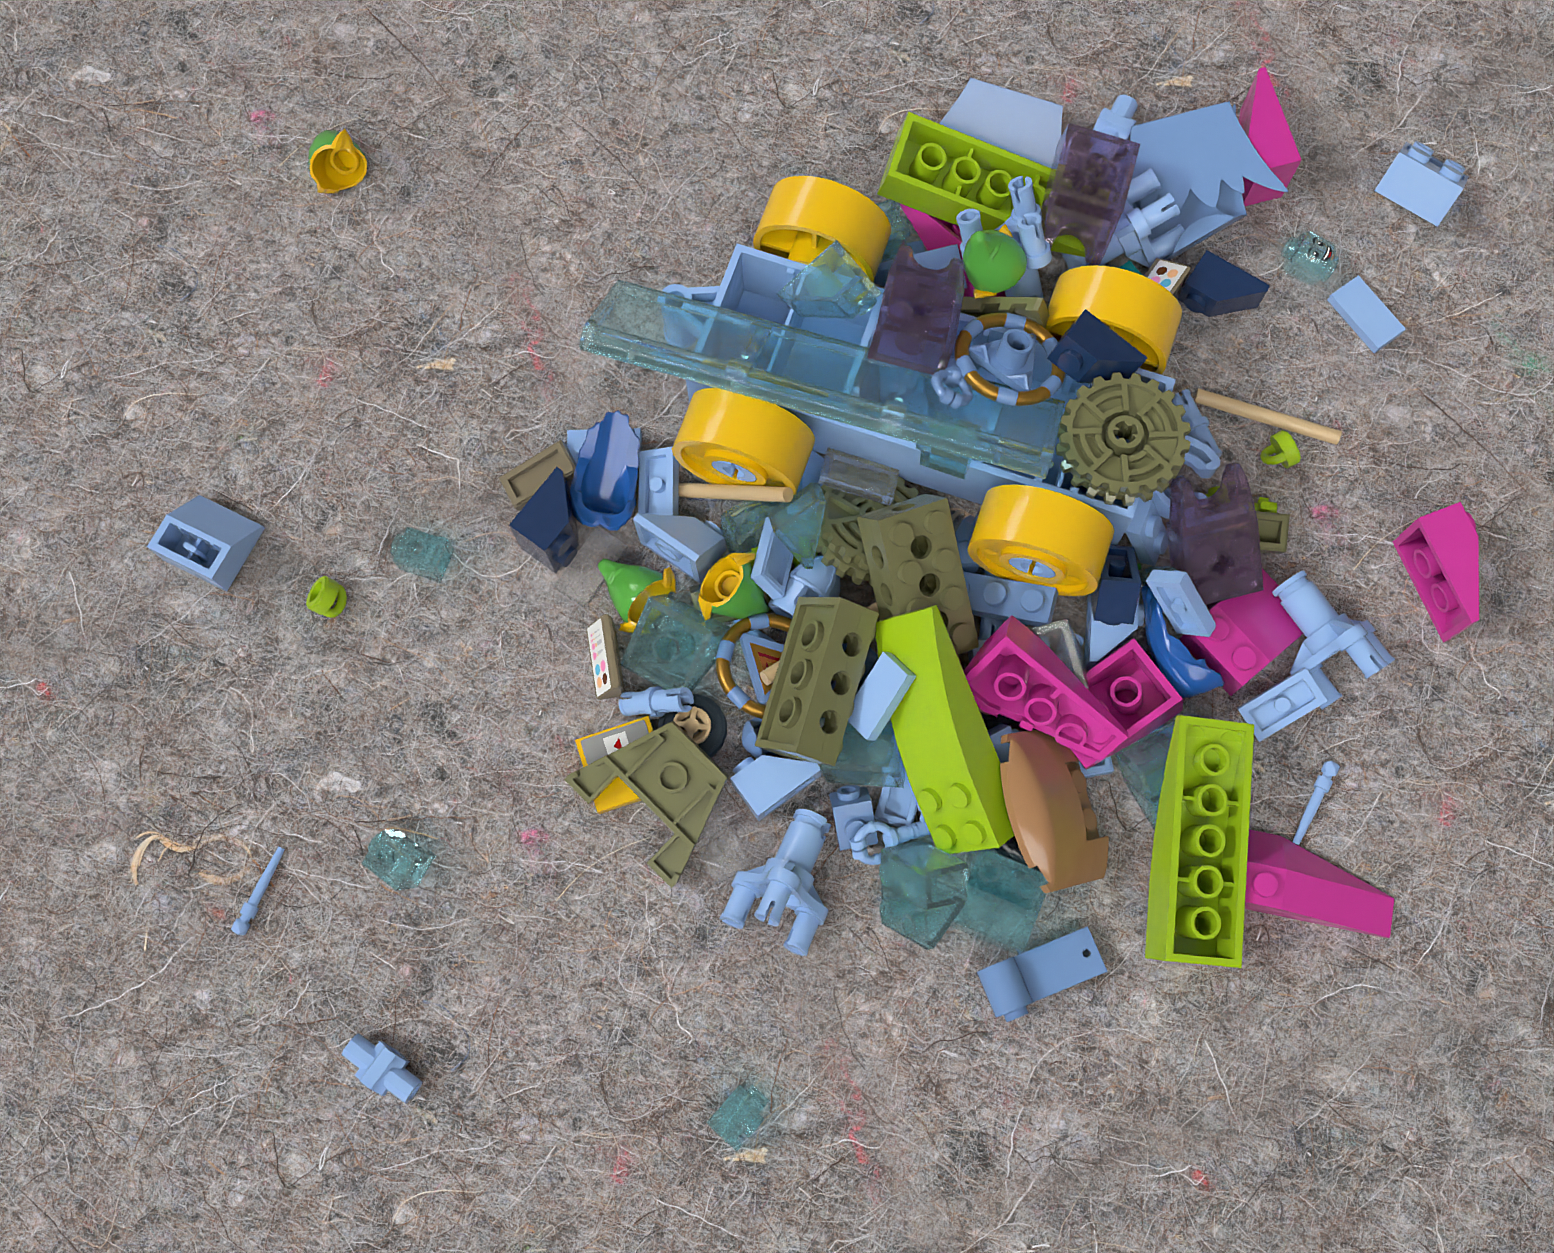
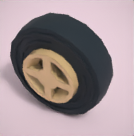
[658,694,727,758]

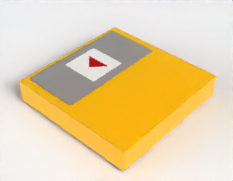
[575,716,653,814]

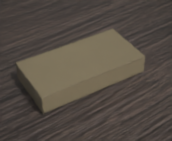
[499,440,577,511]

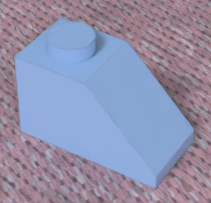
[1083,594,1145,671]
[730,755,821,821]

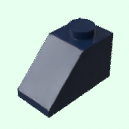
[1177,250,1270,317]
[1047,309,1147,383]
[1091,545,1141,626]

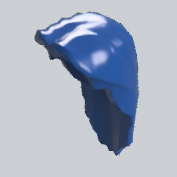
[570,410,640,531]
[1141,584,1225,698]

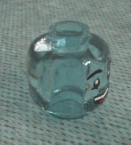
[1281,231,1339,285]

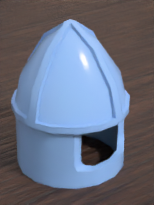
[768,556,840,619]

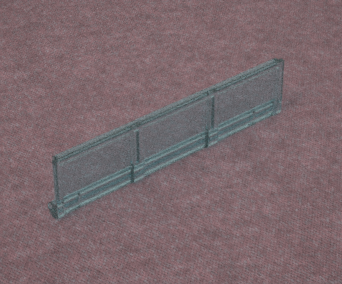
[579,279,1065,479]

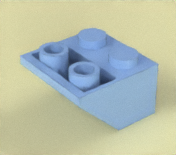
[1374,141,1469,227]
[147,495,265,592]

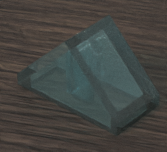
[768,482,826,569]

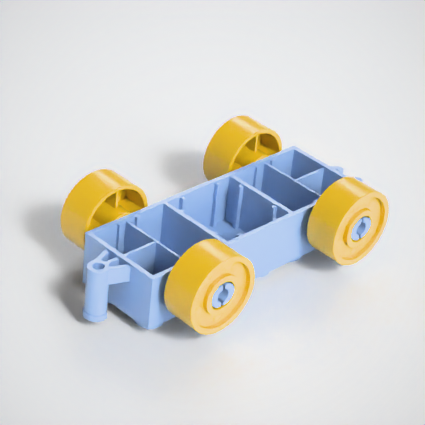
[658,176,1220,596]

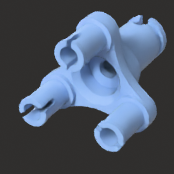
[1061,168,1185,269]
[956,176,1052,299]
[1272,570,1395,710]
[720,809,831,956]

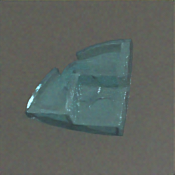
[721,501,805,554]

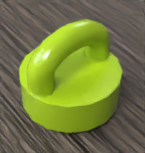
[1260,430,1301,469]
[306,576,347,618]

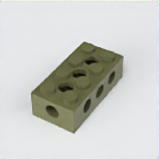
[857,494,979,655]
[755,597,879,766]

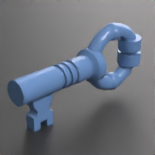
[931,336,981,410]

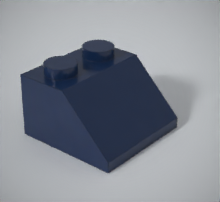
[509,467,579,574]

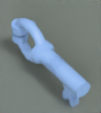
[850,802,930,865]

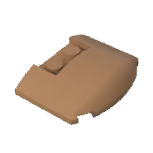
[1000,730,1109,893]

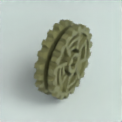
[1055,372,1191,506]
[807,467,919,587]

